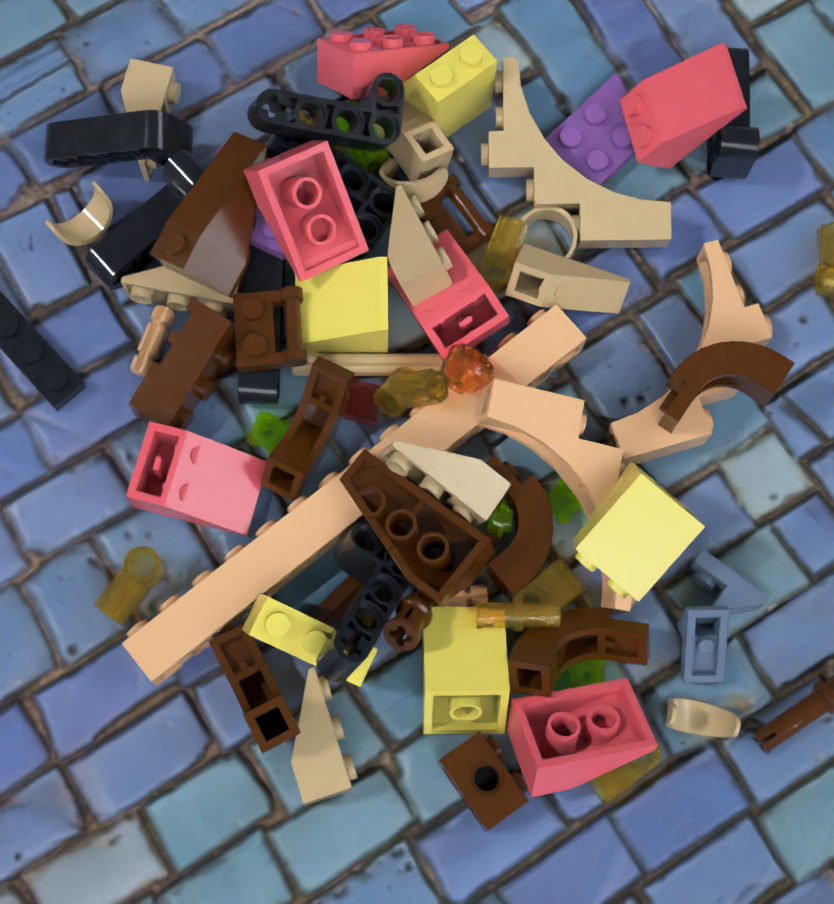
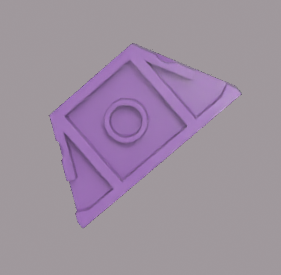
[545,73,635,186]

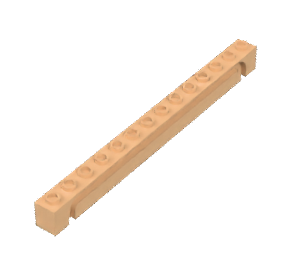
[122,304,587,687]

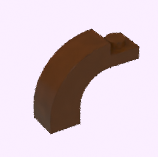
[658,341,795,433]
[260,356,354,501]
[485,455,553,602]
[508,607,650,698]
[209,623,301,754]

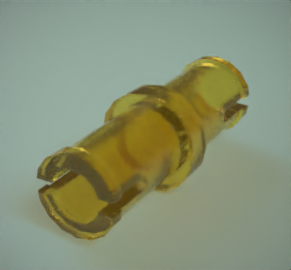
[475,598,561,632]

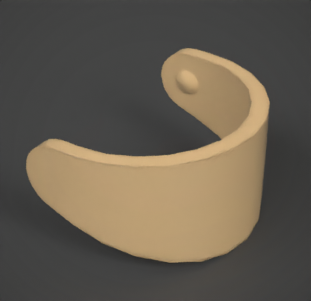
[379,158,448,203]
[45,181,113,246]
[514,206,578,259]
[665,697,741,738]

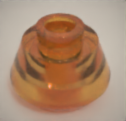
[443,343,494,394]

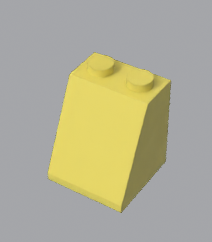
[403,34,497,138]
[295,257,388,354]
[572,462,705,602]
[422,604,510,734]

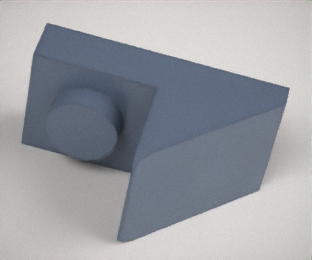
[686,549,770,615]
[677,606,729,683]

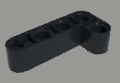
[707,46,760,179]
[247,73,405,152]
[44,110,194,168]
[266,134,395,259]
[85,150,206,290]
[316,523,409,683]

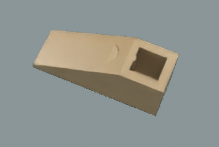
[121,58,181,182]
[357,94,454,181]
[387,185,454,306]
[505,244,631,314]
[121,266,244,318]
[379,440,511,527]
[291,667,358,806]

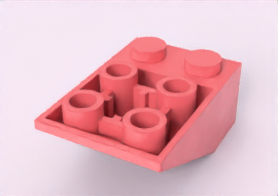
[317,24,449,100]
[388,229,509,365]
[126,421,267,537]

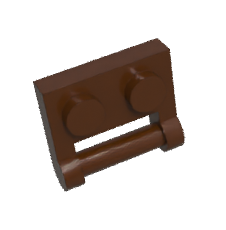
[419,174,498,255]
[233,286,308,372]

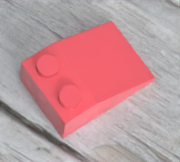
[619,43,747,169]
[243,140,369,282]
[506,678,658,797]

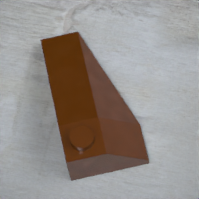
[150,131,269,298]
[339,449,495,606]

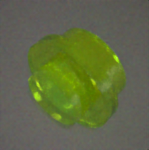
[487,500,514,539]

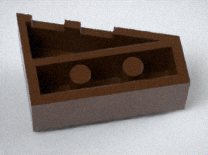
[128,297,236,430]

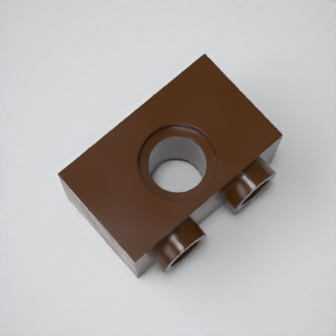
[438,731,529,832]

